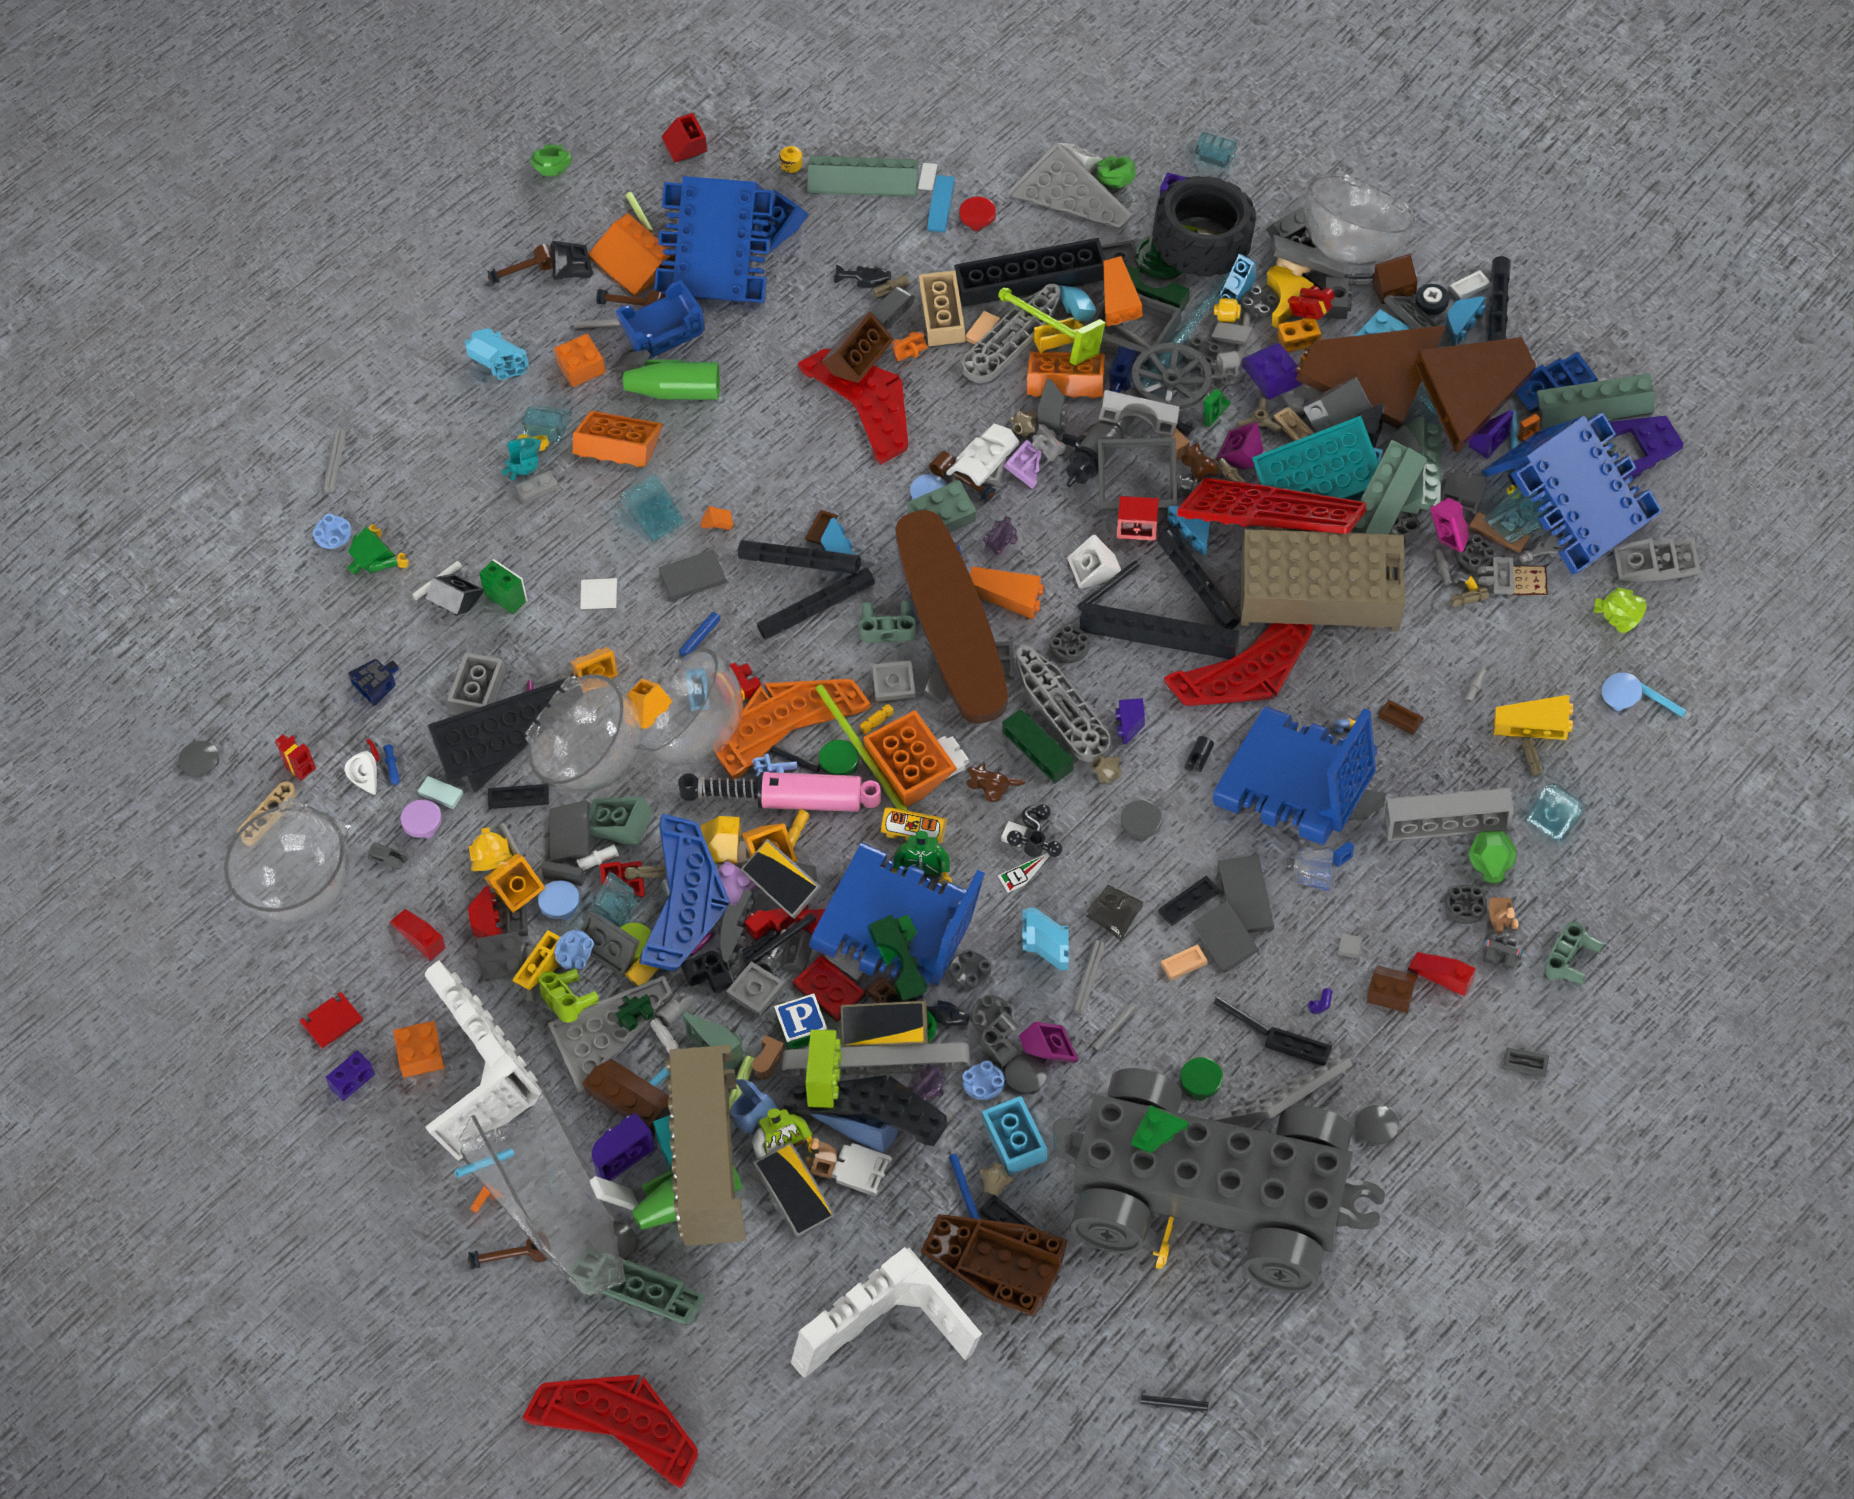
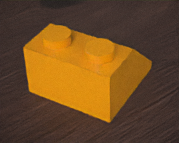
[571,647,618,690]
[484,853,545,913]

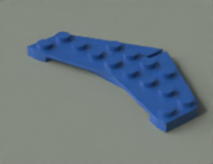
[639,814,730,971]

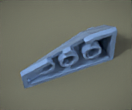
[810,1114,898,1153]

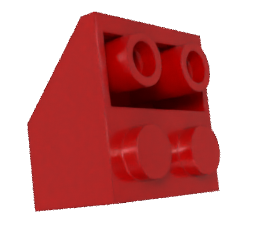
[661,113,708,163]
[1117,496,1159,541]

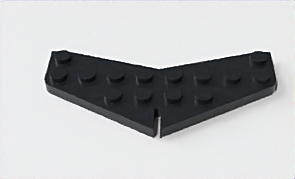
[777,1075,948,1146]

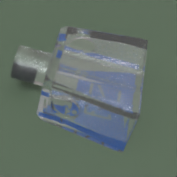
[1286,847,1334,891]

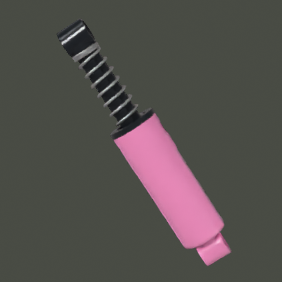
[678,772,881,812]

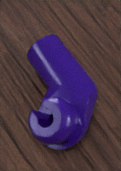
[1308,988,1333,1014]

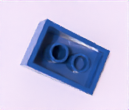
[754,189,809,252]

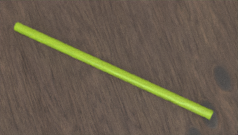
[816,684,908,811]

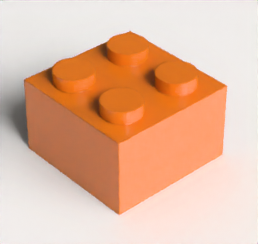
[554,333,606,387]
[393,1021,445,1078]

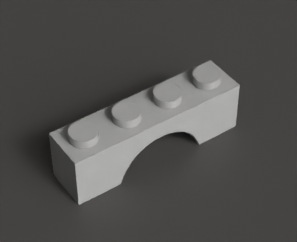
[1098,390,1179,436]

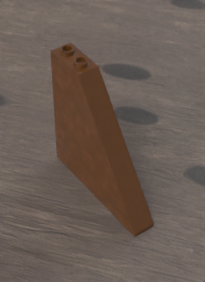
[1295,325,1446,429]
[1414,337,1536,452]

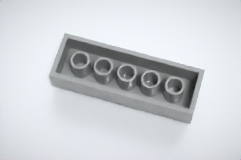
[1384,787,1514,841]

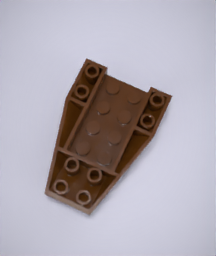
[921,1214,1068,1316]

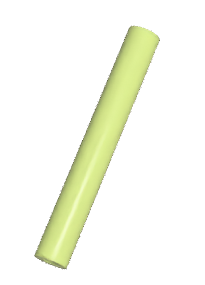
[626,192,654,233]

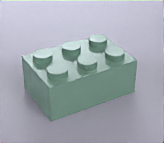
[907,480,977,533]

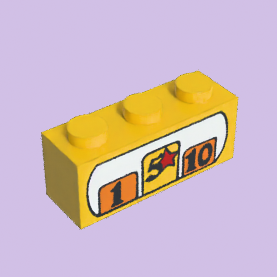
[881,807,948,844]

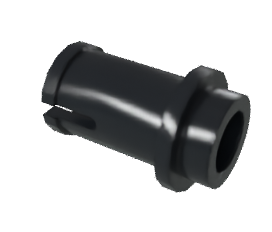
[1176,419,1193,436]

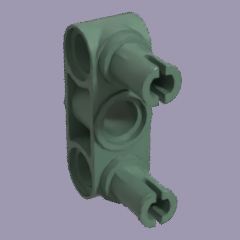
[859,600,917,643]
[1544,922,1605,986]

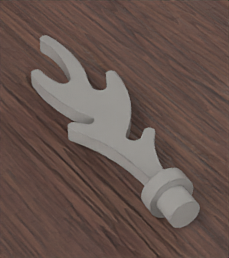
[1519,534,1568,563]

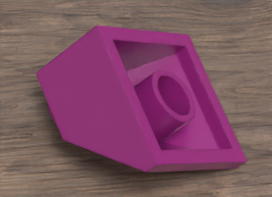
[1216,422,1264,469]
[1019,1022,1079,1063]

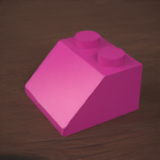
[1430,498,1469,552]

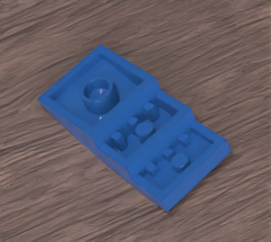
[1516,352,1598,413]

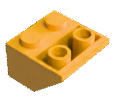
[627,678,673,729]

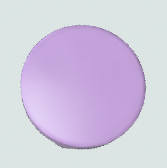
[400,800,442,838]

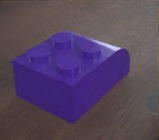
[1242,343,1302,400]
[592,1113,655,1181]

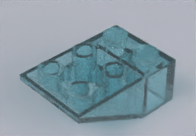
[620,473,686,541]

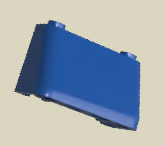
[615,280,705,360]

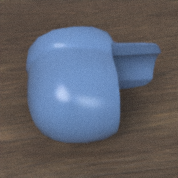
[731,1079,777,1134]

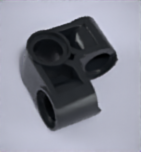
[681,951,733,993]

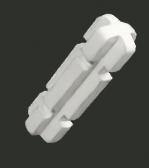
[650,1018,679,1054]

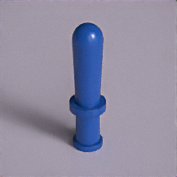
[383,744,400,785]

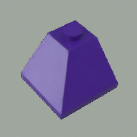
[1469,410,1514,459]

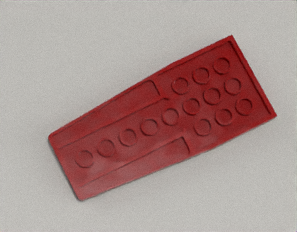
[1177,478,1366,534]

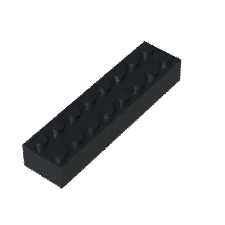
[954,238,1106,307]

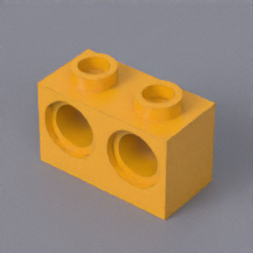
[1278,318,1321,353]

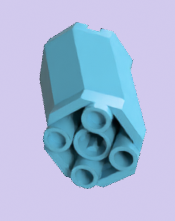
[464,328,529,380]
[1022,908,1069,970]

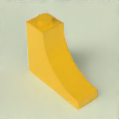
[1267,264,1314,329]

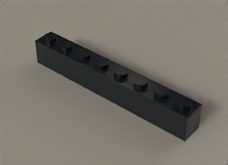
[1080,602,1239,659]

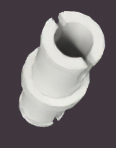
[576,844,619,871]

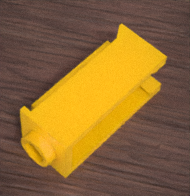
[1033,317,1083,353]

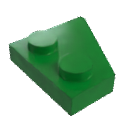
[1203,389,1231,428]
[1131,1105,1189,1153]

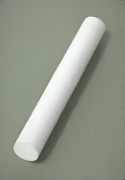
[412,561,462,600]

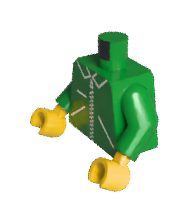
[347,524,409,575]
[893,831,952,887]

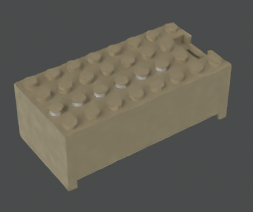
[1241,529,1405,631]
[666,1044,747,1246]

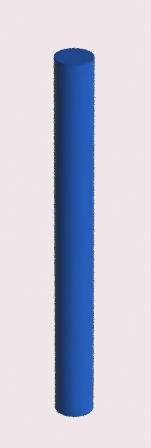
[949,1154,980,1219]

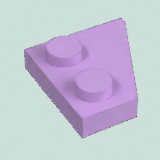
[1004,440,1042,489]
[717,860,758,906]

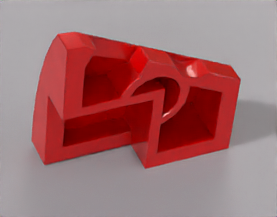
[600,861,645,898]

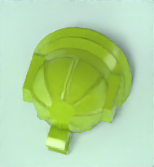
[1594,587,1646,633]

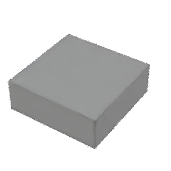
[1338,933,1363,959]

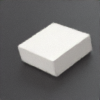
[1001,821,1028,847]

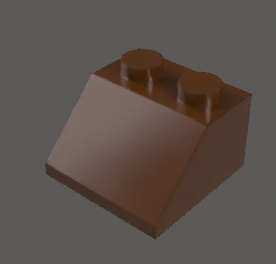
[1373,254,1418,304]
[1367,965,1418,1013]

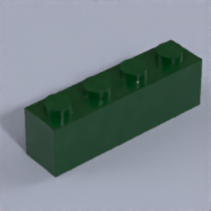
[1002,709,1074,784]

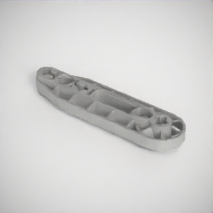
[962,284,1061,383]
[1016,646,1111,762]

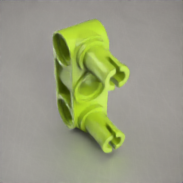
[538,968,599,1023]

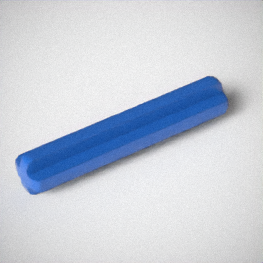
[679,612,720,658]

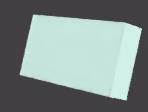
[418,776,463,809]

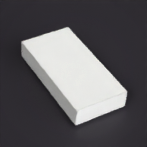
[1449,270,1491,300]

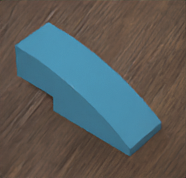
[927,175,955,233]

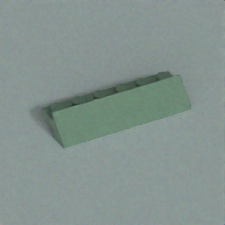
[807,156,918,197]
[1536,373,1655,430]
[1401,417,1442,514]
[1350,440,1427,534]
[566,1251,705,1325]

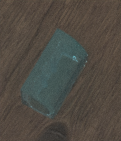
[1194,132,1236,169]

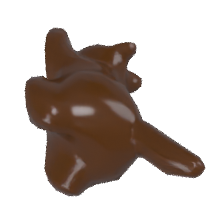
[1181,442,1218,482]
[966,763,1026,802]

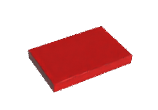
[792,955,867,1022]

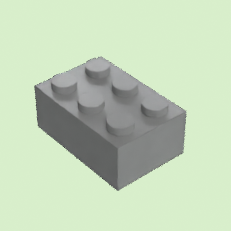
[447,652,506,715]

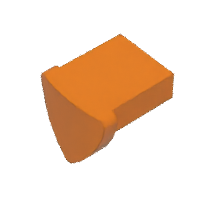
[1518,414,1540,441]
[700,506,734,530]
[470,1182,506,1213]

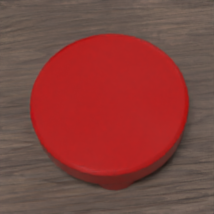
[959,196,996,231]

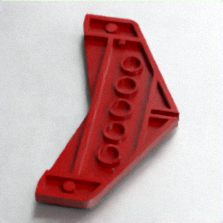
[798,348,909,465]
[1164,623,1313,706]
[522,1375,699,1489]

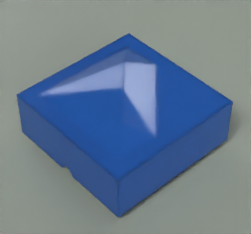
[1333,841,1354,867]

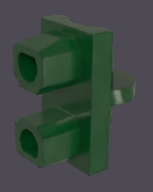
[615,994,655,1032]

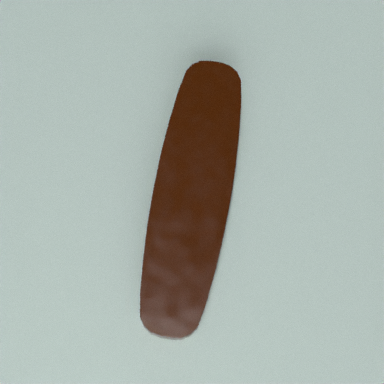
[895,510,1008,724]

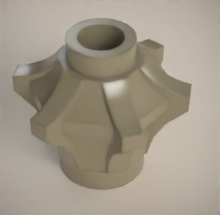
[1009,410,1038,439]
[1091,755,1122,784]
[980,1163,1013,1196]

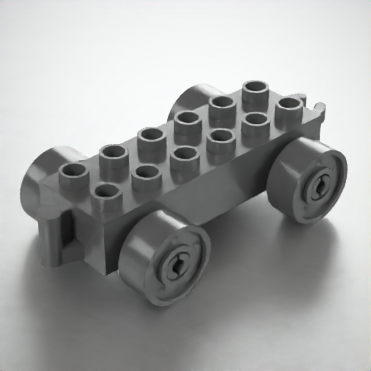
[1052,1068,1385,1293]

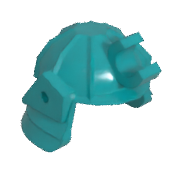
[501,438,541,481]

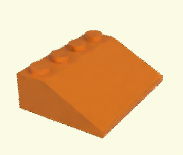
[588,213,675,297]
[1027,351,1105,399]
[572,411,663,467]
[863,710,957,808]

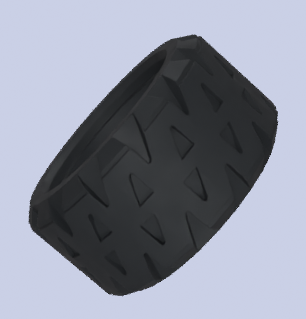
[1152,176,1256,277]

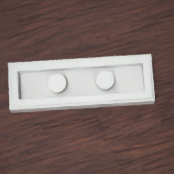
[590,1176,638,1210]

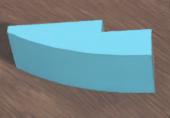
[1058,285,1097,322]

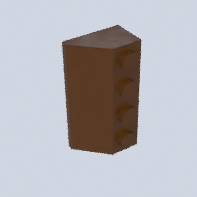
[822,311,894,383]
[582,1059,670,1136]

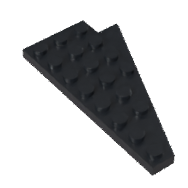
[427,675,584,793]

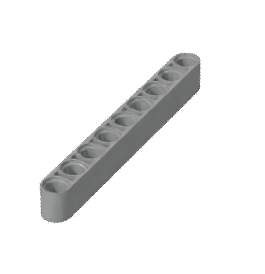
[782,1043,970,1077]

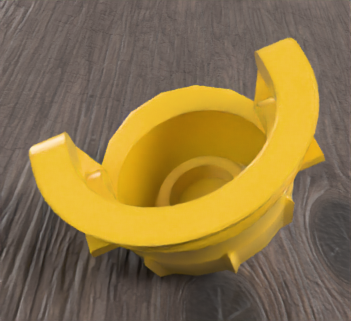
[469,827,512,871]

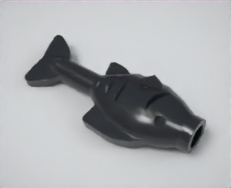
[834,265,891,288]
[909,998,970,1026]

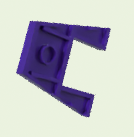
[1609,416,1684,479]

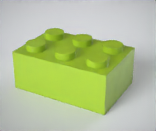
[806,1029,842,1108]

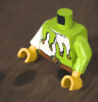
[752,1108,813,1159]

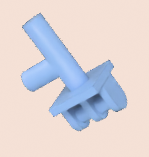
[752,754,797,779]

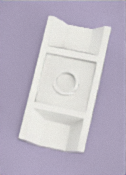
[947,424,1019,486]

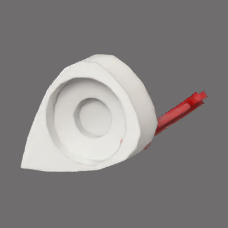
[345,738,379,795]

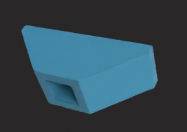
[1216,254,1256,304]
[1446,296,1486,346]
[1167,506,1210,556]
[821,518,857,555]

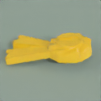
[1153,1216,1174,1269]

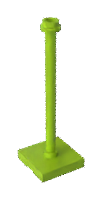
[998,288,1106,366]

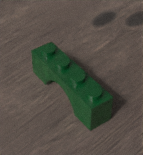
[1125,264,1190,313]
[867,915,928,1002]

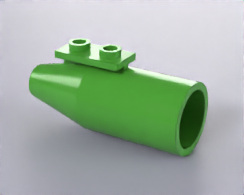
[623,360,720,400]
[631,1166,742,1230]

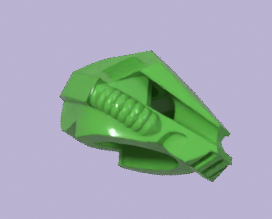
[530,144,572,176]
[1096,156,1136,190]
[1469,831,1517,884]

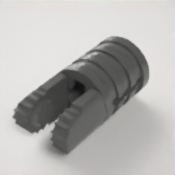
[368,842,409,870]

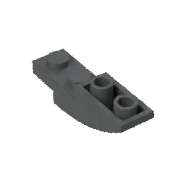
[720,889,755,972]

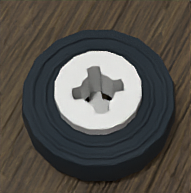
[1415,284,1449,315]

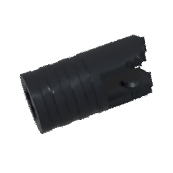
[1184,736,1214,772]

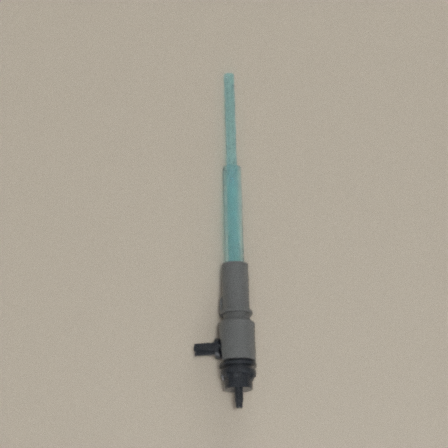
[1061,273,1229,487]

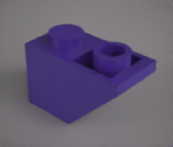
[1115,698,1145,745]

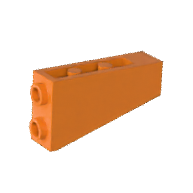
[1104,256,1143,326]
[970,567,1044,619]

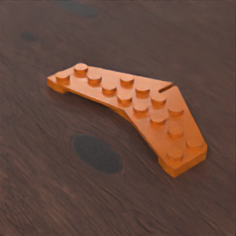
[716,679,871,781]

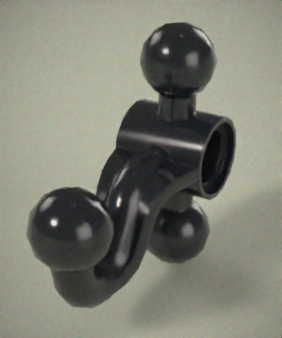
[1007,804,1062,857]

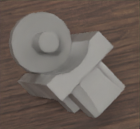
[1032,424,1066,461]

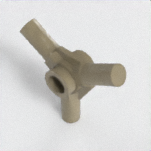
[1237,397,1282,433]

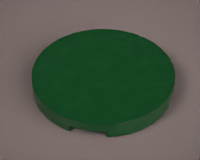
[1135,236,1183,279]

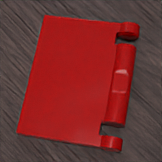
[299,991,363,1049]

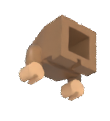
[1489,898,1519,934]
[804,1138,837,1179]

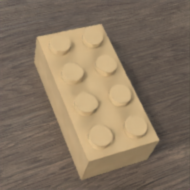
[919,271,965,347]

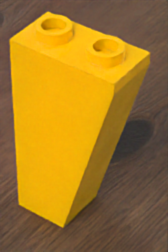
[1493,695,1573,740]

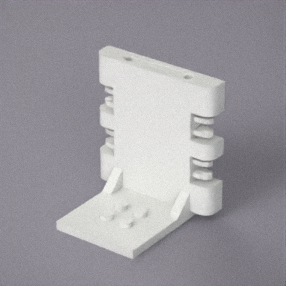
[425,960,546,1161]
[791,1247,982,1378]

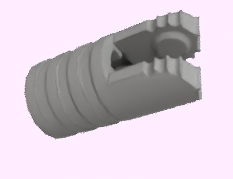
[656,991,695,1027]

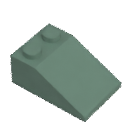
[590,797,654,844]
[682,1012,744,1070]

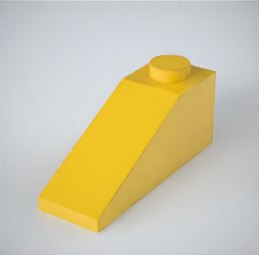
[512,930,560,990]

